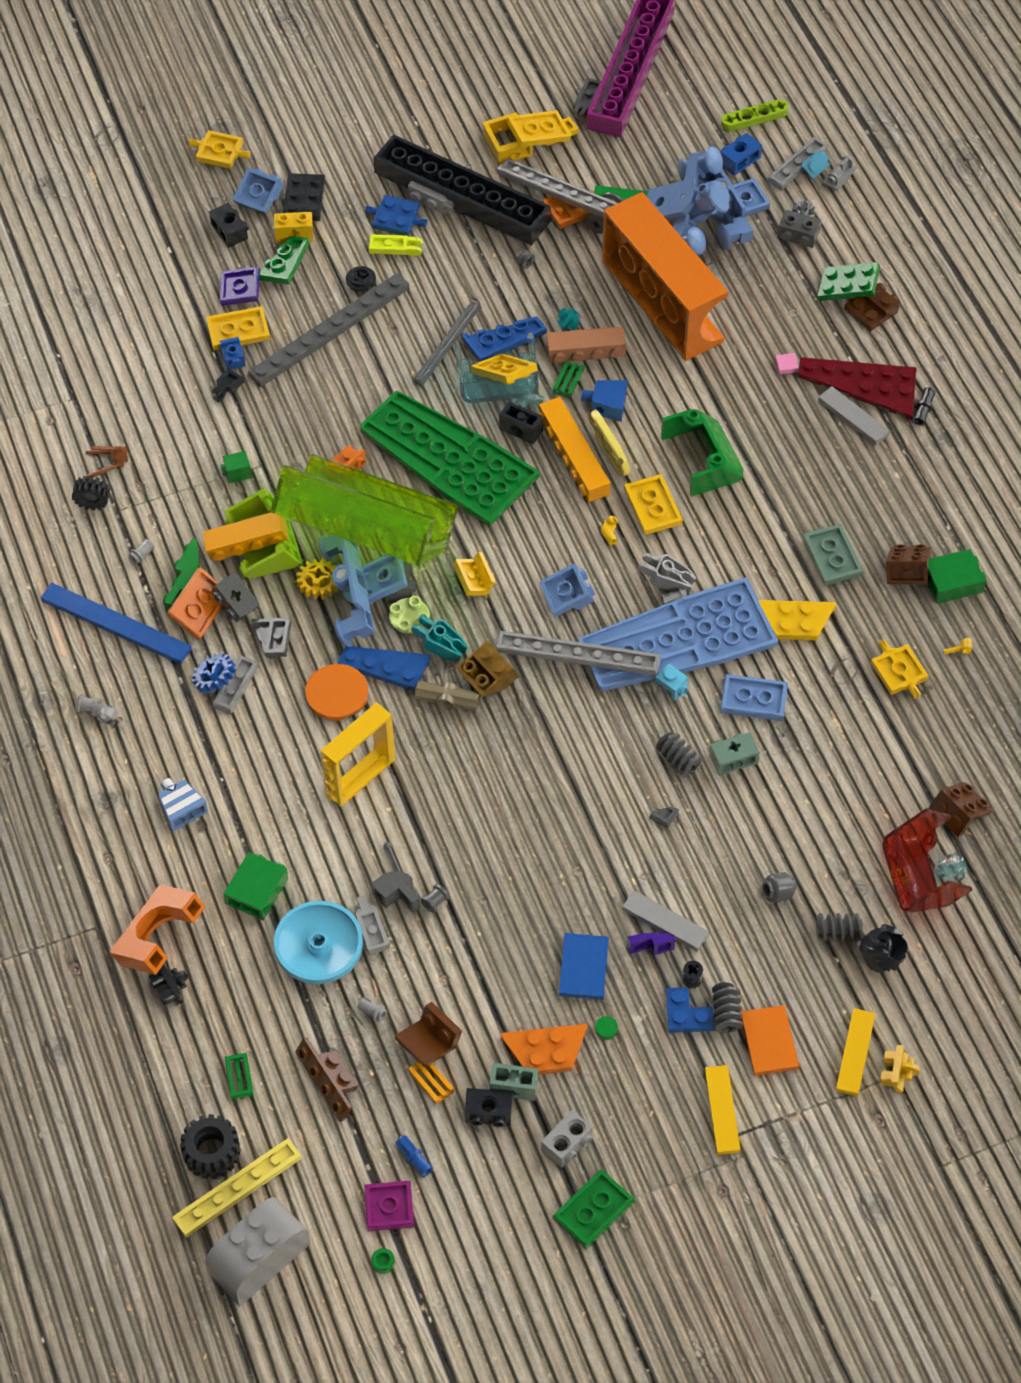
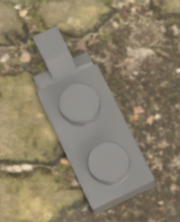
[355,895,390,955]

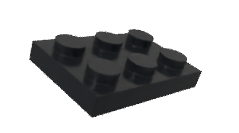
[283,173,325,221]

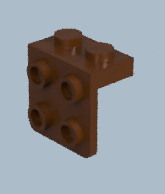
[929,782,993,837]

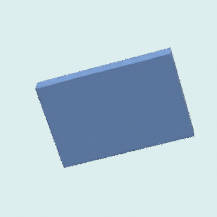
[720,674,788,721]

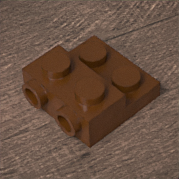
[844,283,900,332]

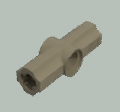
[415,681,480,711]

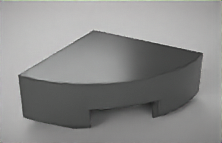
[649,807,679,829]

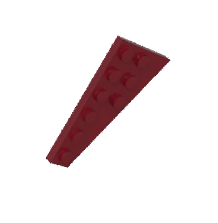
[798,357,917,420]

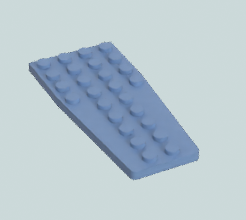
[579,577,778,691]

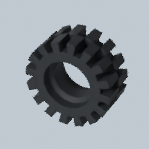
[72,476,110,510]

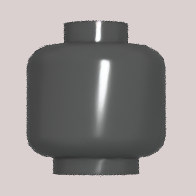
[762,872,796,902]

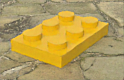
[507,110,572,147]
[206,306,270,351]
[471,353,538,384]
[624,474,683,535]

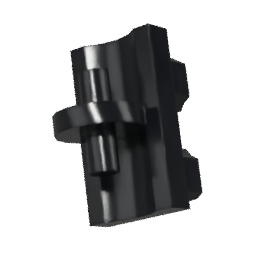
[148,964,188,1005]

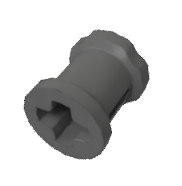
[420,884,449,913]

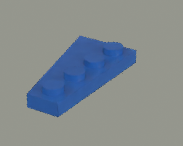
[461,316,547,362]
[338,646,431,692]

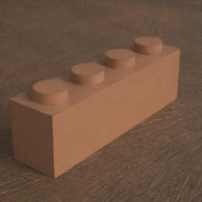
[547,326,626,363]

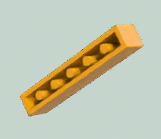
[537,397,611,503]

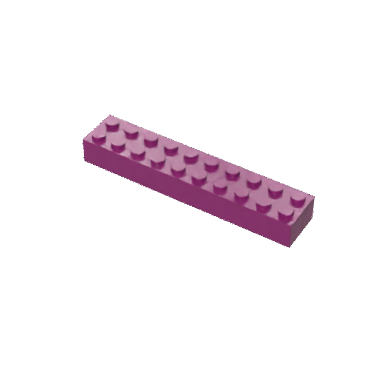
[587,0,675,138]

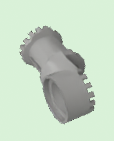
[75,694,117,724]

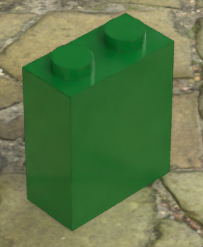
[928,549,987,604]
[223,852,289,920]

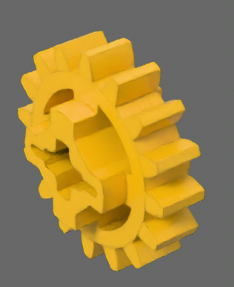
[297,558,338,600]

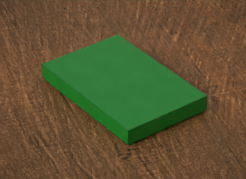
[553,1169,635,1249]

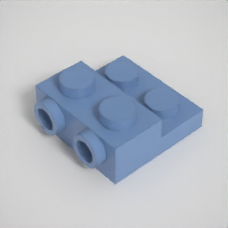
[232,168,284,215]
[539,563,595,617]

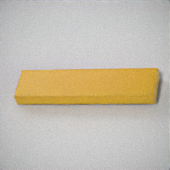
[835,1008,876,1097]
[705,1065,740,1155]

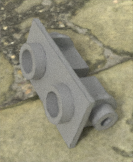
[822,155,857,191]

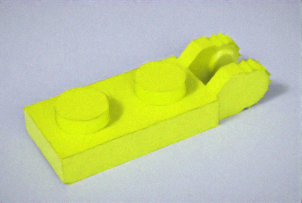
[369,234,423,257]

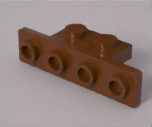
[295,1038,359,1122]

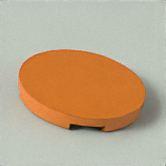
[305,664,368,721]

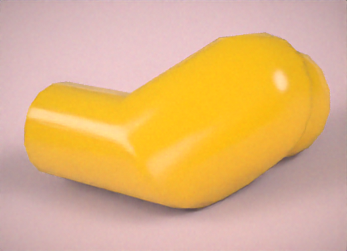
[601,516,618,545]

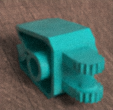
[411,615,468,662]

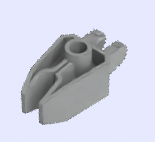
[638,553,696,593]

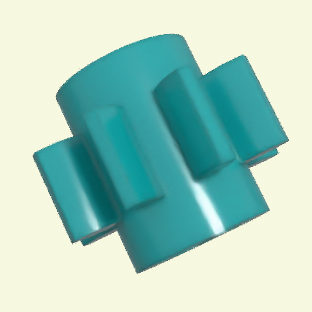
[557,307,581,331]

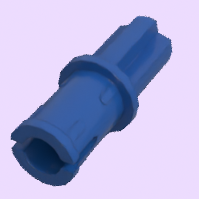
[396,1135,433,1178]

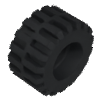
[180,1114,241,1179]

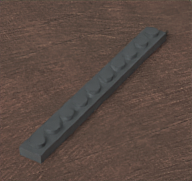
[248,273,410,387]

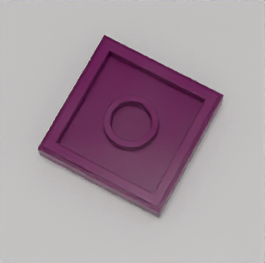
[364,1180,414,1231]

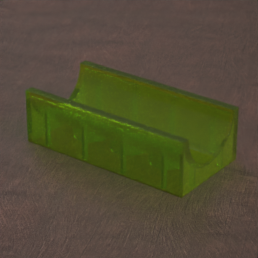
[271,454,459,566]

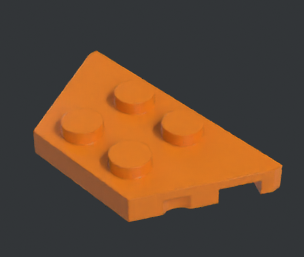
[501,1024,587,1075]

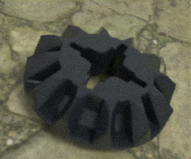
[346,266,376,292]

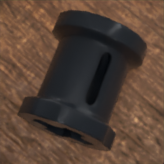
[683,961,703,988]

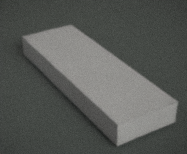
[212,655,259,714]

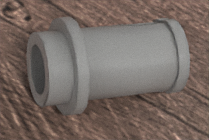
[129,539,154,564]
[661,588,688,605]
[357,996,387,1022]

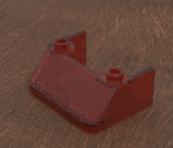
[882,808,973,913]

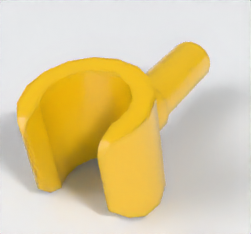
[943,638,972,655]

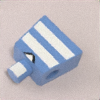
[158,778,208,832]

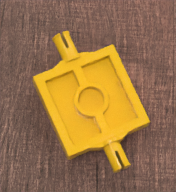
[189,130,250,169]
[871,639,929,699]

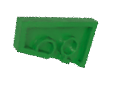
[259,236,310,284]

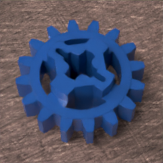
[192,653,236,694]

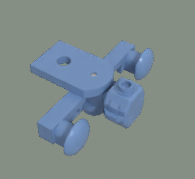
[647,146,730,255]

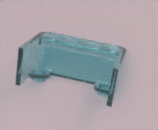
[454,332,539,403]

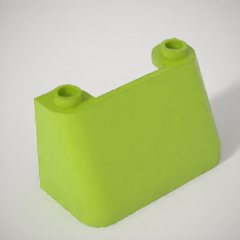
[224,488,303,579]

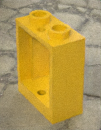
[482,112,533,165]

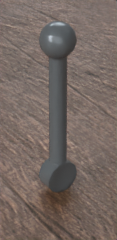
[384,842,401,872]

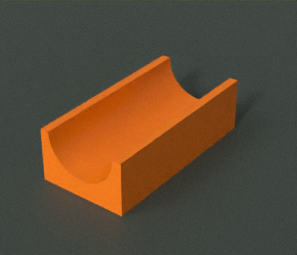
[602,192,729,361]

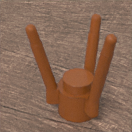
[86,446,128,478]

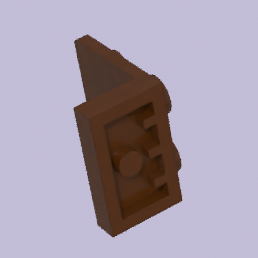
[886,544,932,584]
[395,1001,462,1067]

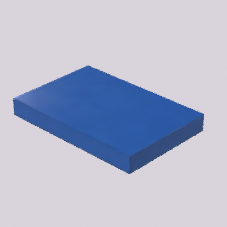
[559,933,609,1000]

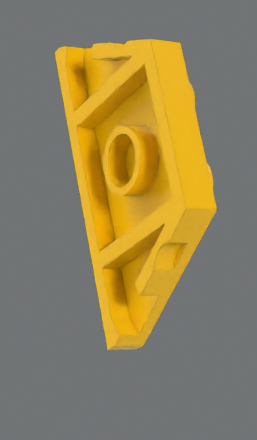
[758,600,836,641]

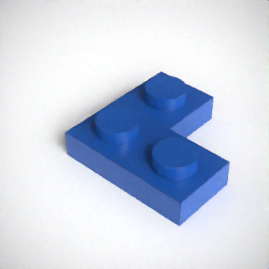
[666,987,714,1033]

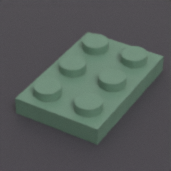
[803,524,863,586]

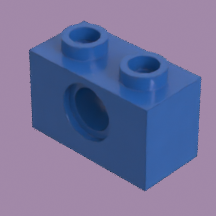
[720,133,762,176]

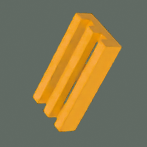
[408,1062,454,1105]

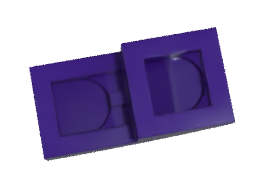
[627,933,676,955]

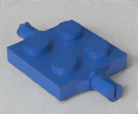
[365,195,428,236]

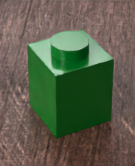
[220,451,252,483]

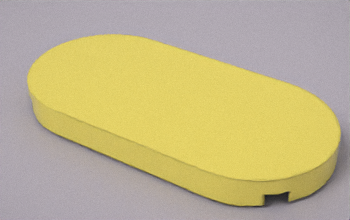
[588,409,631,477]

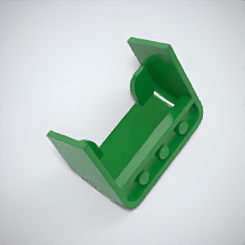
[661,409,744,497]

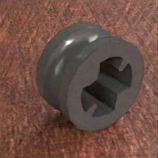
[517,250,535,269]

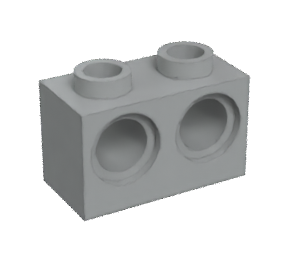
[541,1110,593,1168]

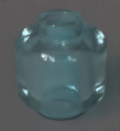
[934,852,968,884]

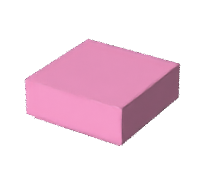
[775,353,799,375]

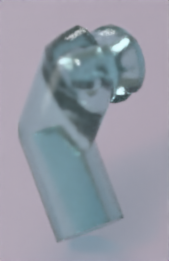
[515,392,544,408]

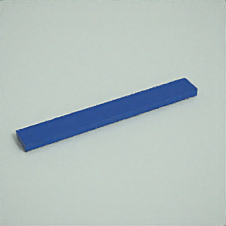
[40,583,192,664]

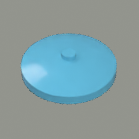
[274,901,363,984]

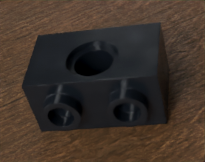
[209,203,249,248]
[499,401,543,444]
[465,1088,513,1127]

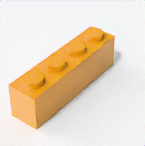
[203,510,289,562]

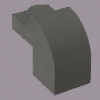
[371,871,420,913]

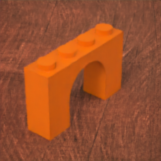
[109,884,206,975]

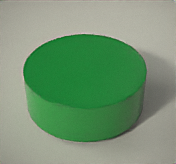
[595,1016,618,1040]
[371,1248,395,1274]

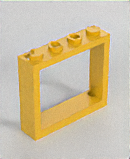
[320,702,396,807]

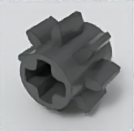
[792,200,815,217]

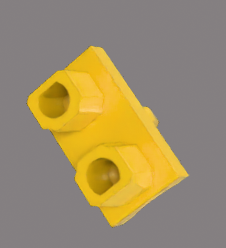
[881,1045,920,1093]

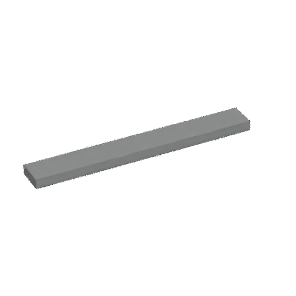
[496,158,618,218]
[495,631,661,676]

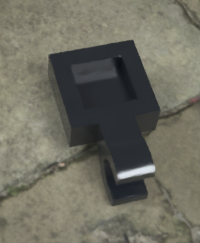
[212,368,244,402]

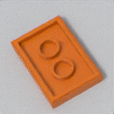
[166,567,223,640]
[741,1005,799,1076]

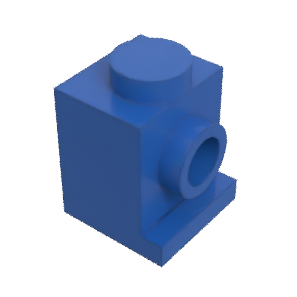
[220,337,246,370]

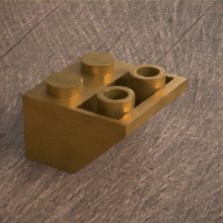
[456,640,519,697]

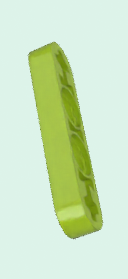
[721,99,789,132]

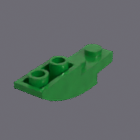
[163,538,200,613]

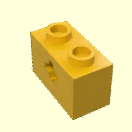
[274,212,314,243]

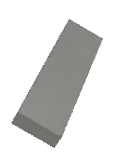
[767,137,829,191]
[818,386,890,445]
[622,890,709,952]

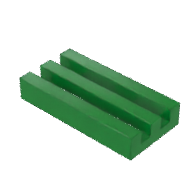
[553,360,585,398]
[225,1053,254,1101]

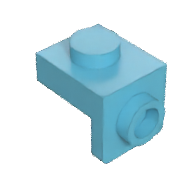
[801,150,830,179]
[656,664,689,701]

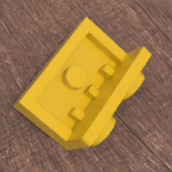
[453,552,495,596]

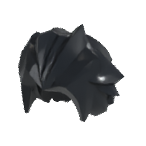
[859,924,908,973]

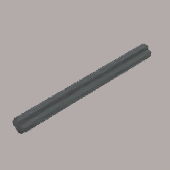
[415,301,479,386]

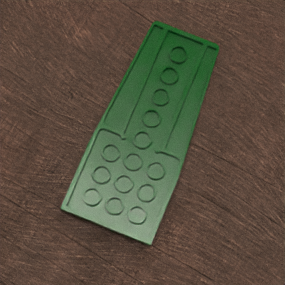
[360,391,540,526]

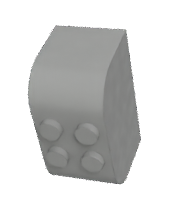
[205,1197,311,1307]

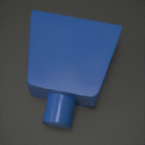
[581,380,628,422]

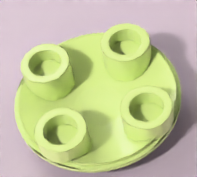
[389,596,430,634]

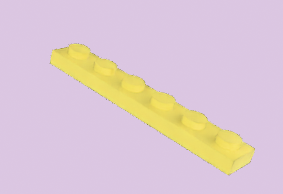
[172,1138,302,1238]

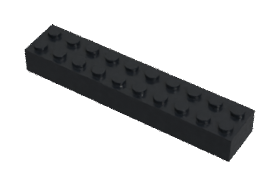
[373,134,551,246]

